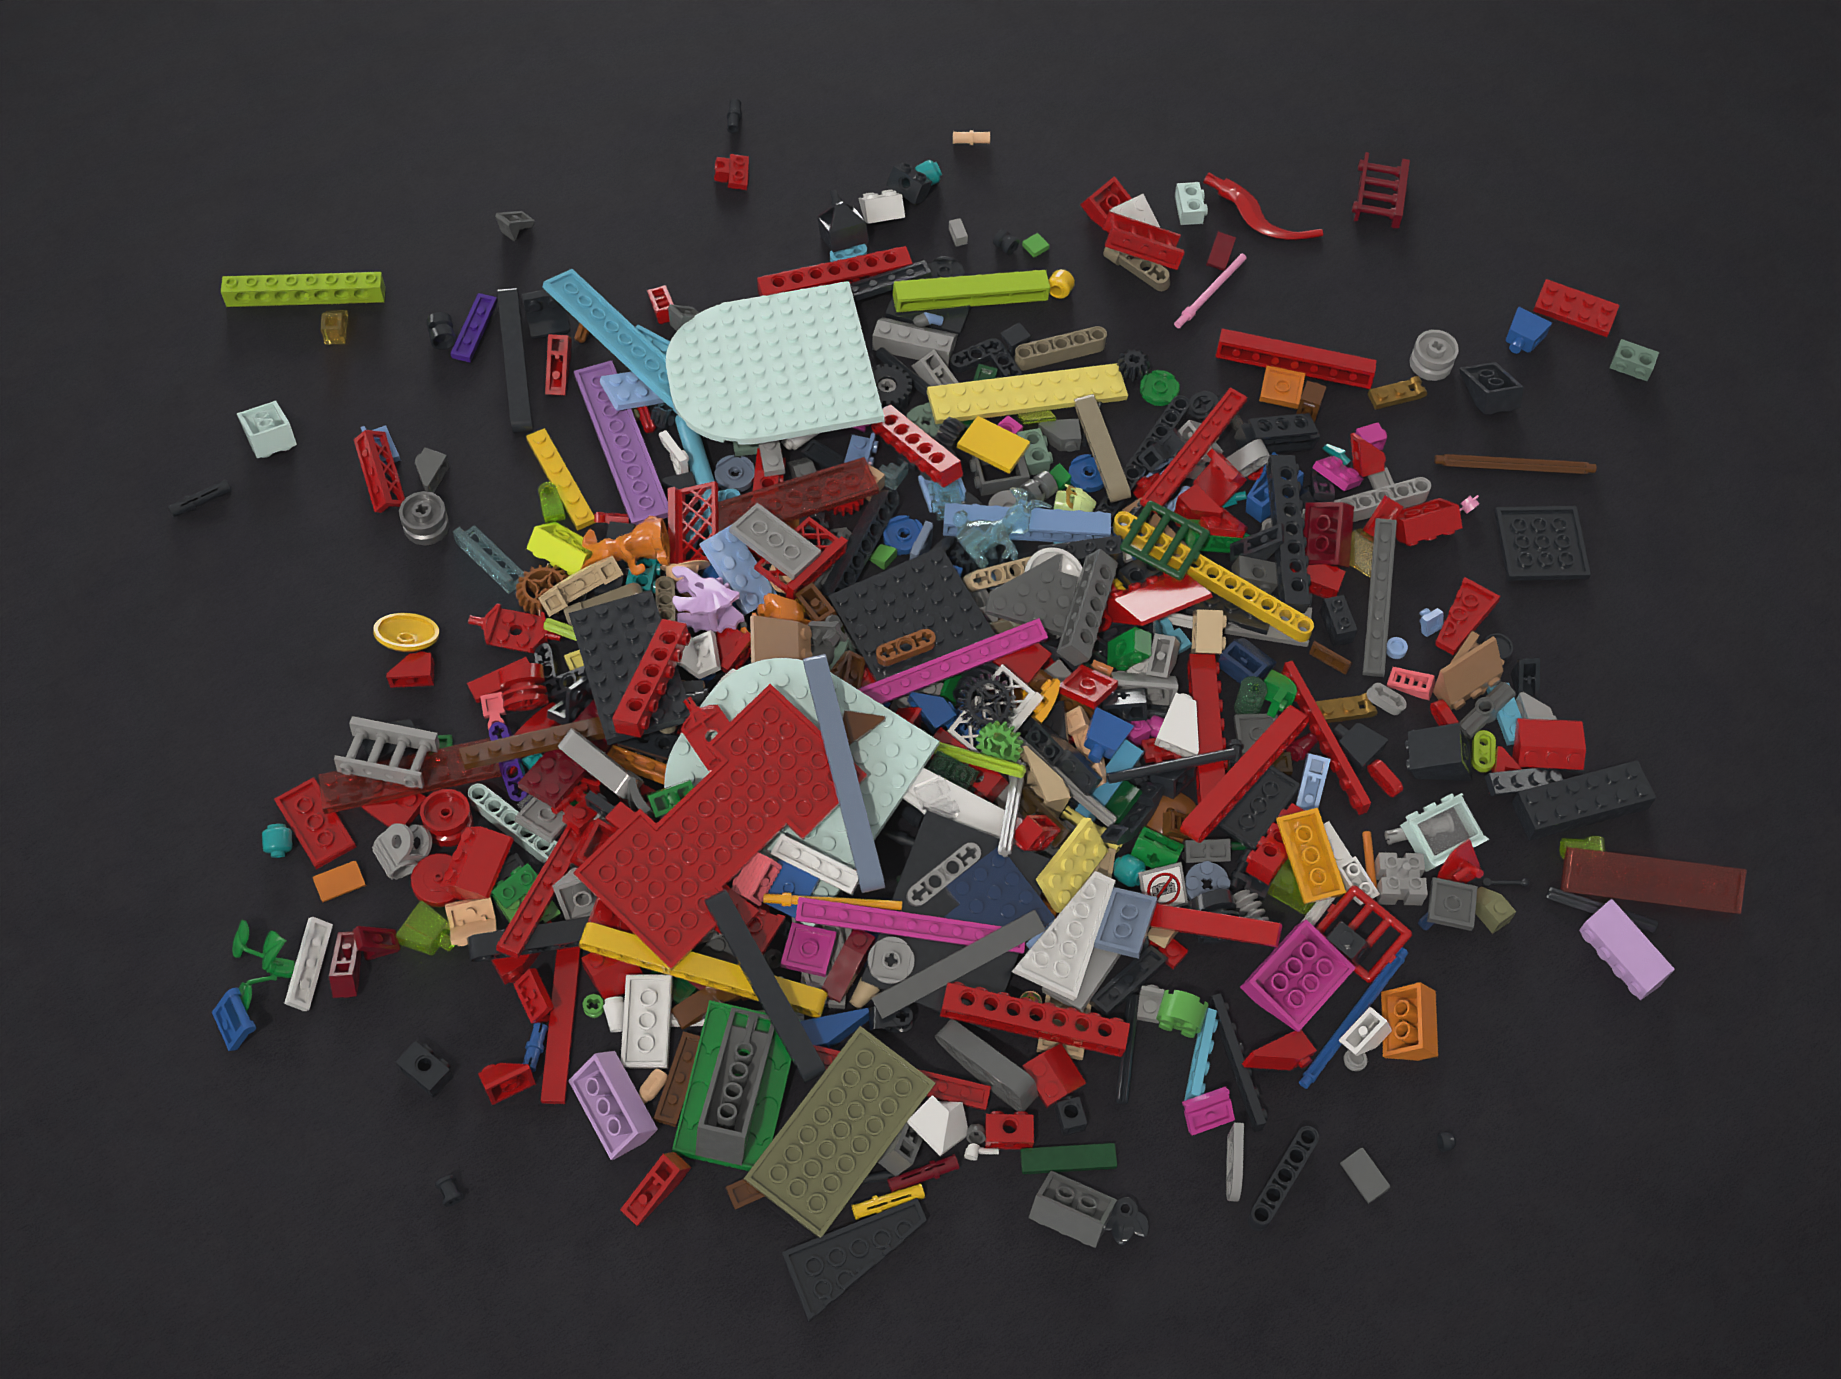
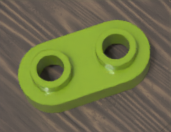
[1472,730,1496,772]

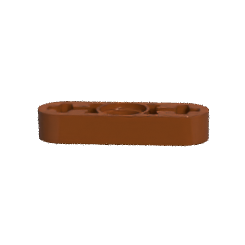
[876,629,936,666]

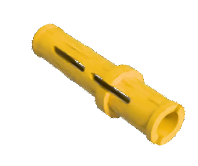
[851,1183,925,1220]

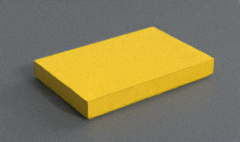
[957,416,1030,474]

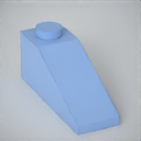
[1296,753,1330,811]

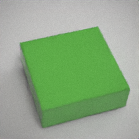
[1022,233,1049,257]

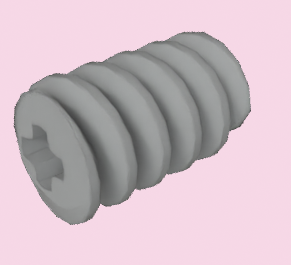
[1233,890,1269,921]

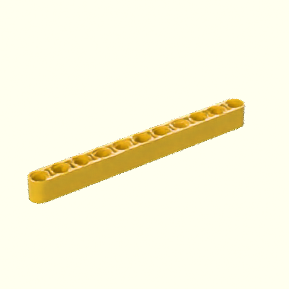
[1113,511,1314,642]
[579,922,828,1018]

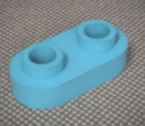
[830,244,867,262]

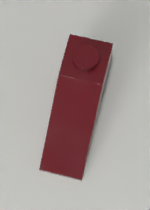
[821,929,875,1003]
[329,932,361,998]

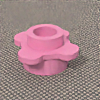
[1460,495,1480,514]

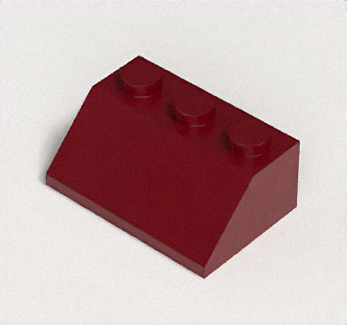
[1303,502,1354,568]

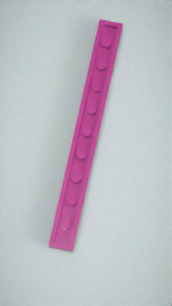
[858,618,1048,705]
[795,897,1025,954]

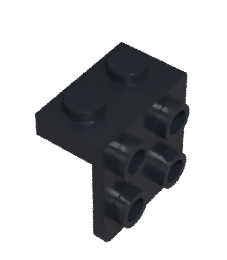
[547,675,594,725]

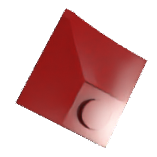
[362,782,426,827]

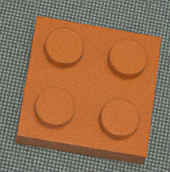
[1259,366,1305,409]

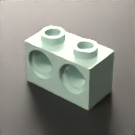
[1175,182,1208,225]

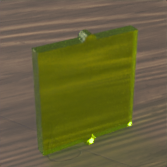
[1017,410,1056,424]

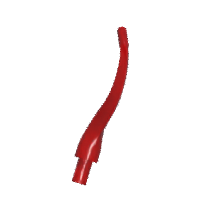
[1203,172,1323,240]

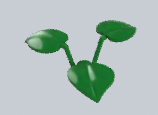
[232,920,295,1023]

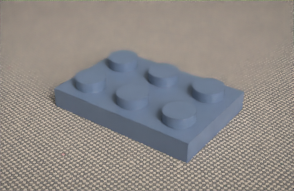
[1094,887,1157,959]

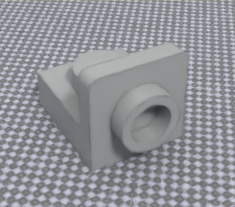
[1137,985,1164,1023]

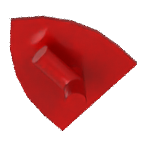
[1437,839,1484,884]

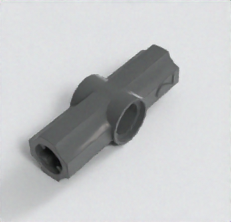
[1459,682,1516,739]

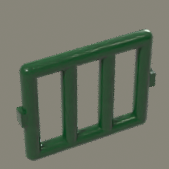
[1120,501,1210,580]

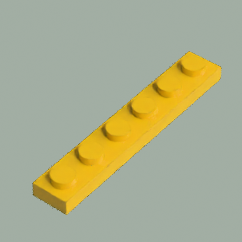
[526,428,596,531]

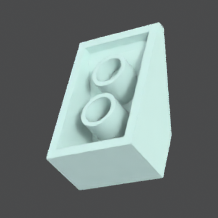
[237,401,297,458]

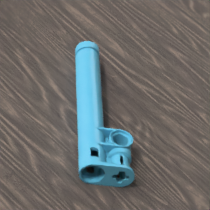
[675,415,744,534]

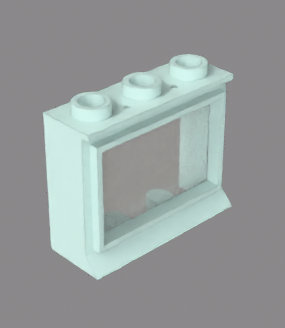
[1400,793,1489,872]

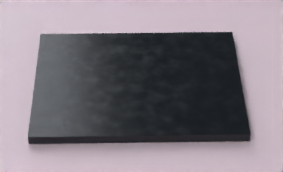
[861,810,1051,1032]

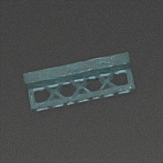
[453,525,524,594]

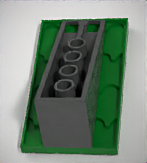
[672,1000,801,1171]

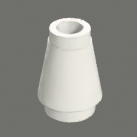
[603,997,624,1032]

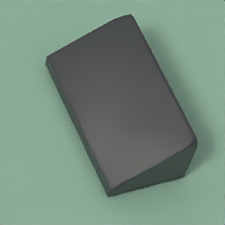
[1340,1148,1390,1204]

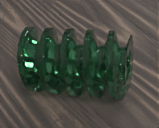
[1234,676,1267,715]

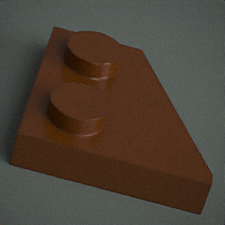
[830,650,865,689]

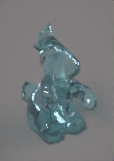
[953,487,1052,569]

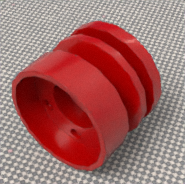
[498,663,549,711]

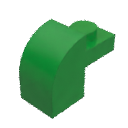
[1259,670,1297,718]

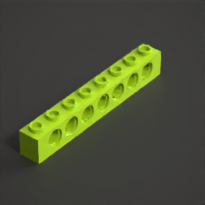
[221,272,385,307]

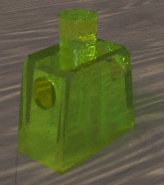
[396,901,454,955]

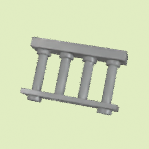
[334,716,440,788]

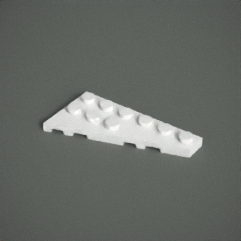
[1012,871,1115,1001]

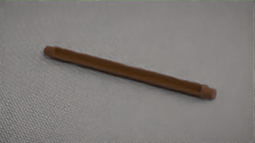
[1434,454,1597,474]

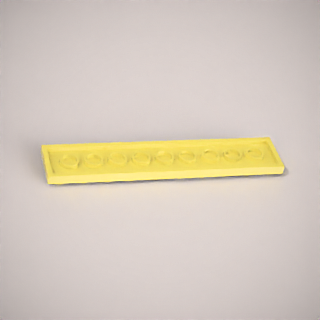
[927,363,1128,424]

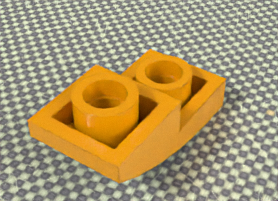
[1031,678,1060,723]

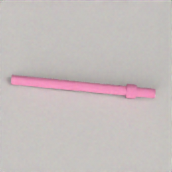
[1174,254,1246,328]

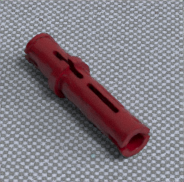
[887,1154,959,1193]

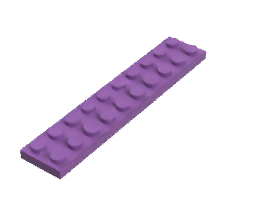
[574,360,668,527]

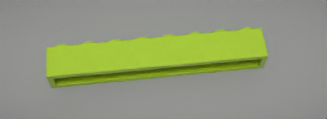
[893,270,1050,312]

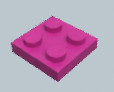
[1312,456,1363,491]
[781,922,837,977]

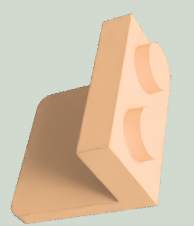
[445,895,497,946]

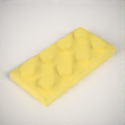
[1036,818,1108,913]

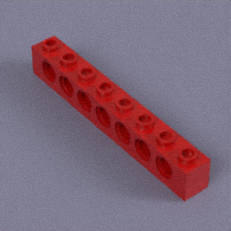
[757,246,913,296]
[940,982,1130,1057]

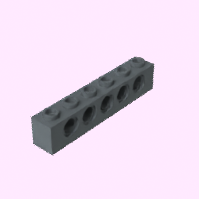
[1057,549,1118,666]

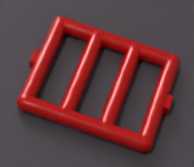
[1316,885,1412,983]

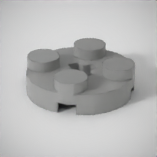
[867,937,914,984]

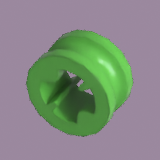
[583,994,604,1018]

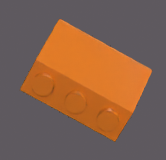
[1381,982,1438,1061]

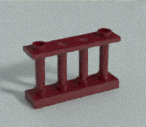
[1352,152,1410,228]

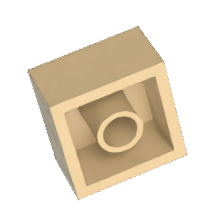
[1191,610,1227,655]

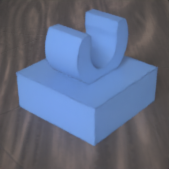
[1419,608,1443,637]

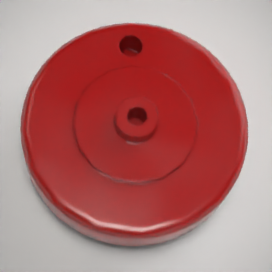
[411,853,458,907]

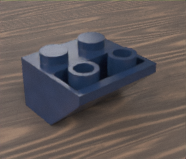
[1219,638,1277,691]

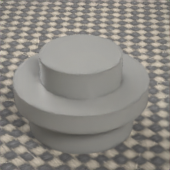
[1344,1050,1367,1071]

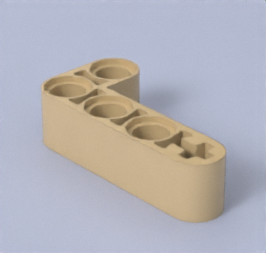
[962,556,1032,592]

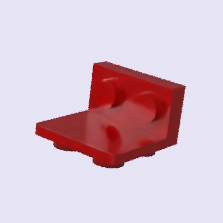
[1193,448,1247,507]
[715,628,751,674]

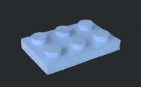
[599,372,665,411]

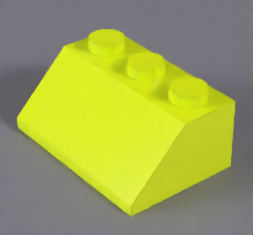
[526,522,592,576]

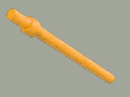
[763,892,902,910]

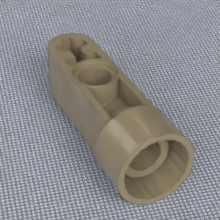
[1103,247,1170,291]
[563,583,643,626]

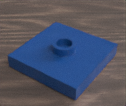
[762,859,820,918]

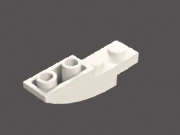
[1323,821,1380,906]

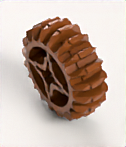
[516,564,570,618]

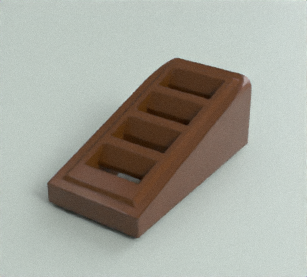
[1162,810,1193,840]

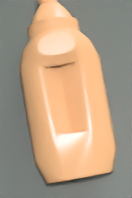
[639,1069,668,1104]

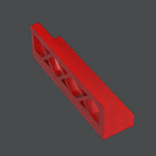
[354,430,405,513]

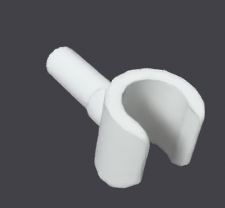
[964,1143,999,1160]

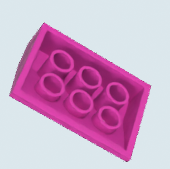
[1240,919,1355,1032]

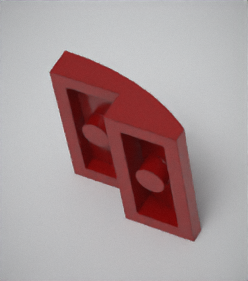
[991,643,1052,685]

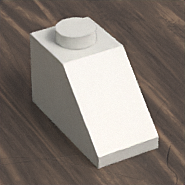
[1339,1007,1392,1056]

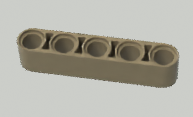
[1014,326,1107,370]

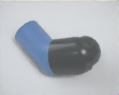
[913,312,943,328]

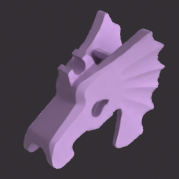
[672,566,745,633]

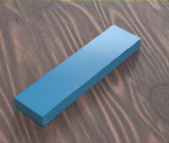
[1075,739,1144,822]

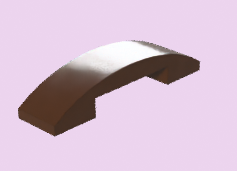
[671,987,749,1030]

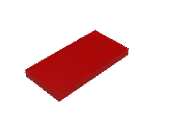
[274,777,356,869]

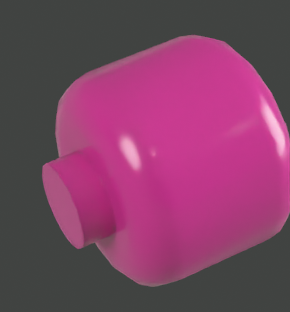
[1146,715,1164,738]

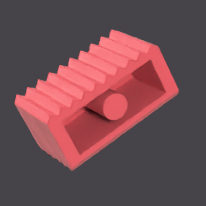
[731,853,782,906]

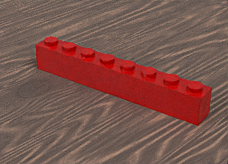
[1216,329,1376,389]
[1187,654,1228,804]

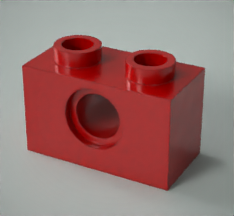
[985,1111,1034,1149]

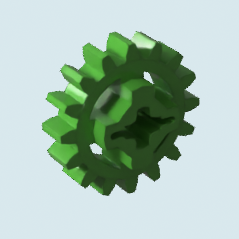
[976,720,1024,763]

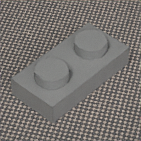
[758,440,785,477]

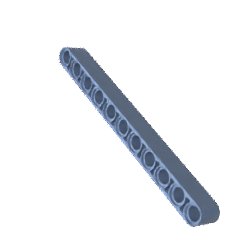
[803,654,885,893]

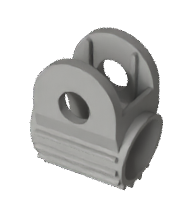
[372,823,432,880]

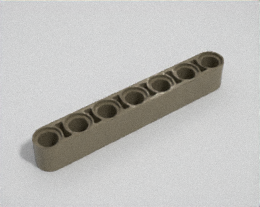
[1074,394,1131,503]

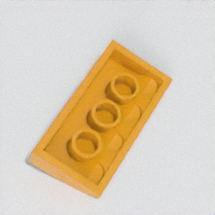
[1276,807,1346,904]

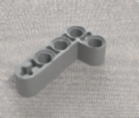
[558,728,644,799]

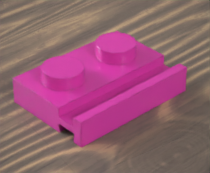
[1182,1087,1235,1135]

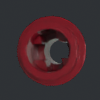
[1286,733,1317,761]

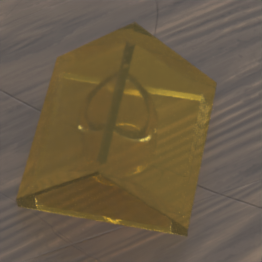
[1350,528,1395,577]

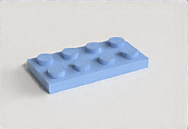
[699,524,777,616]

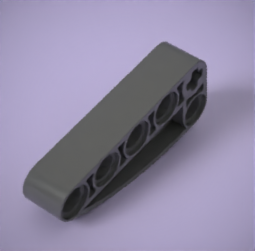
[935,1019,1038,1112]

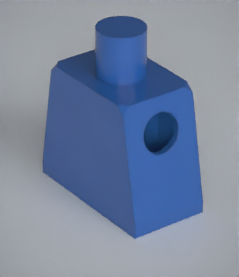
[1506,307,1552,354]
[1084,707,1134,763]

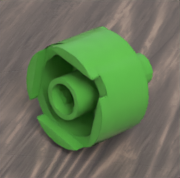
[1156,990,1209,1038]

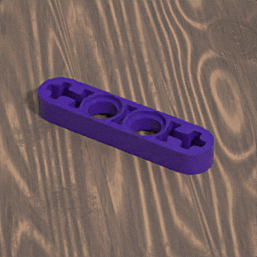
[489,722,531,803]

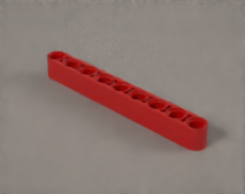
[1180,705,1310,843]

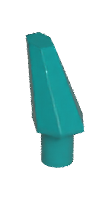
[1322,444,1351,466]
[1222,491,1247,508]

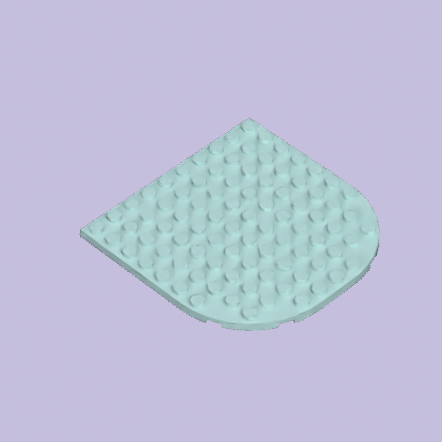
[666,281,884,445]
[664,658,940,927]

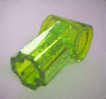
[1559,836,1606,864]

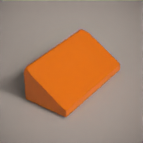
[313,861,366,903]

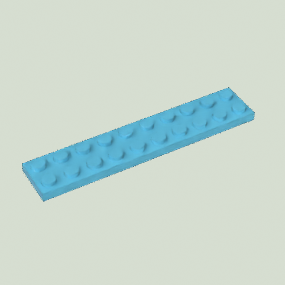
[542,269,677,413]

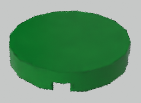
[1140,370,1180,406]

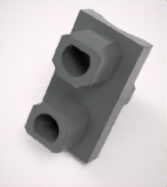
[808,615,848,647]

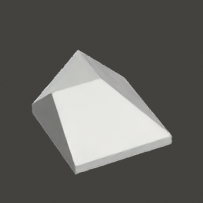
[907,1095,968,1156]

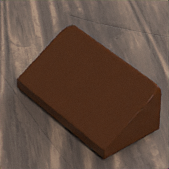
[1309,641,1353,674]

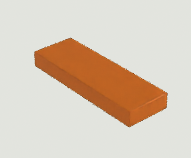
[607,745,667,784]

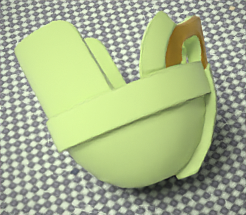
[1054,484,1096,512]

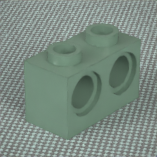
[1610,339,1659,381]
[1017,428,1053,476]

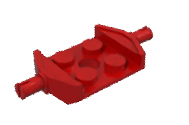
[468,603,562,653]
[681,697,729,772]

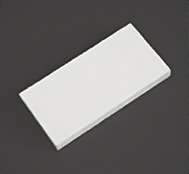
[621,975,673,1068]

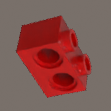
[1014,815,1061,851]

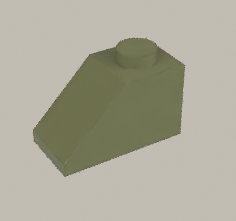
[1475,886,1516,934]

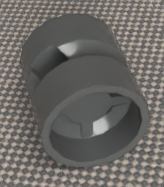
[1019,470,1058,507]

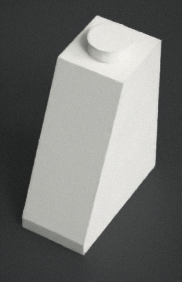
[1154,693,1199,757]

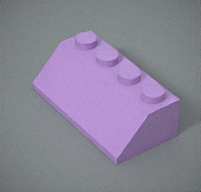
[1579,899,1675,1000]
[569,1051,658,1160]

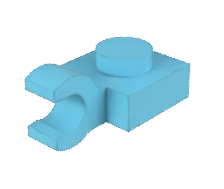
[1160,617,1192,654]

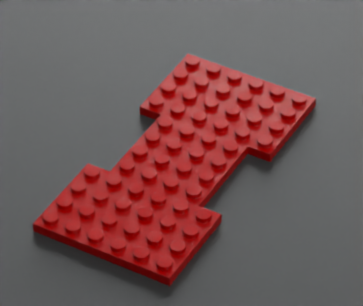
[573,684,867,971]

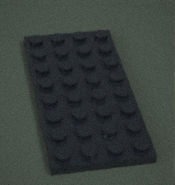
[569,590,690,745]

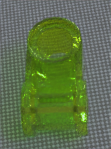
[538,482,566,524]

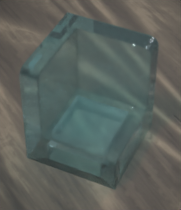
[878,461,908,490]

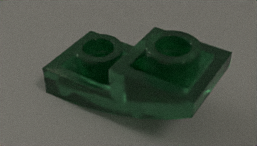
[927,750,979,791]

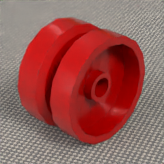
[420,789,474,847]

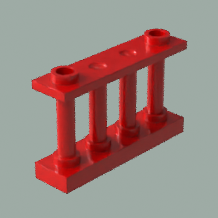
[1102,211,1184,270]

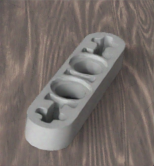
[906,843,981,907]

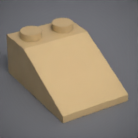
[1015,746,1071,818]

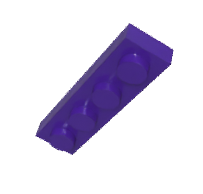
[451,293,498,362]

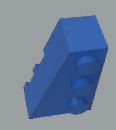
[1246,452,1304,523]

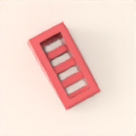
[1387,667,1435,700]

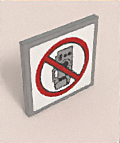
[1138,862,1188,907]

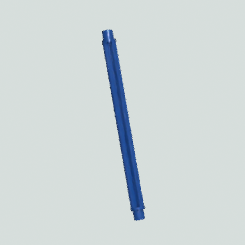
[1299,948,1408,1089]

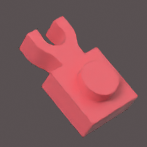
[480,692,506,730]

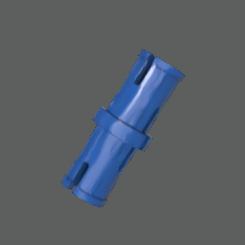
[522,1023,548,1072]

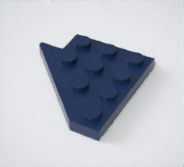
[944,846,1055,927]

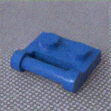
[212,988,256,1051]

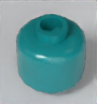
[915,160,942,186]
[262,824,292,858]
[1113,854,1146,887]

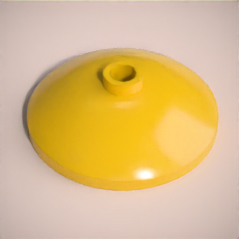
[373,613,439,652]

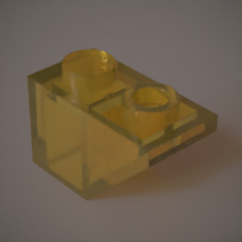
[321,310,348,344]

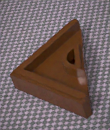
[843,710,886,746]

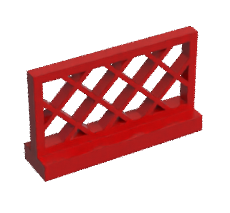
[668,481,719,564]
[754,517,848,600]

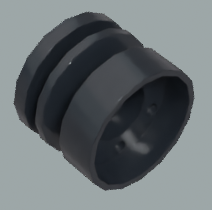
[953,662,1008,708]
[1187,889,1240,945]

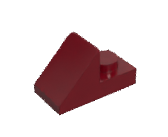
[353,926,400,960]

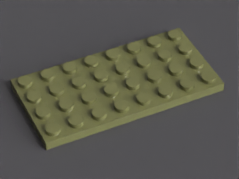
[744,1026,935,1238]

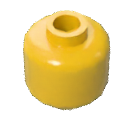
[1049,270,1075,299]

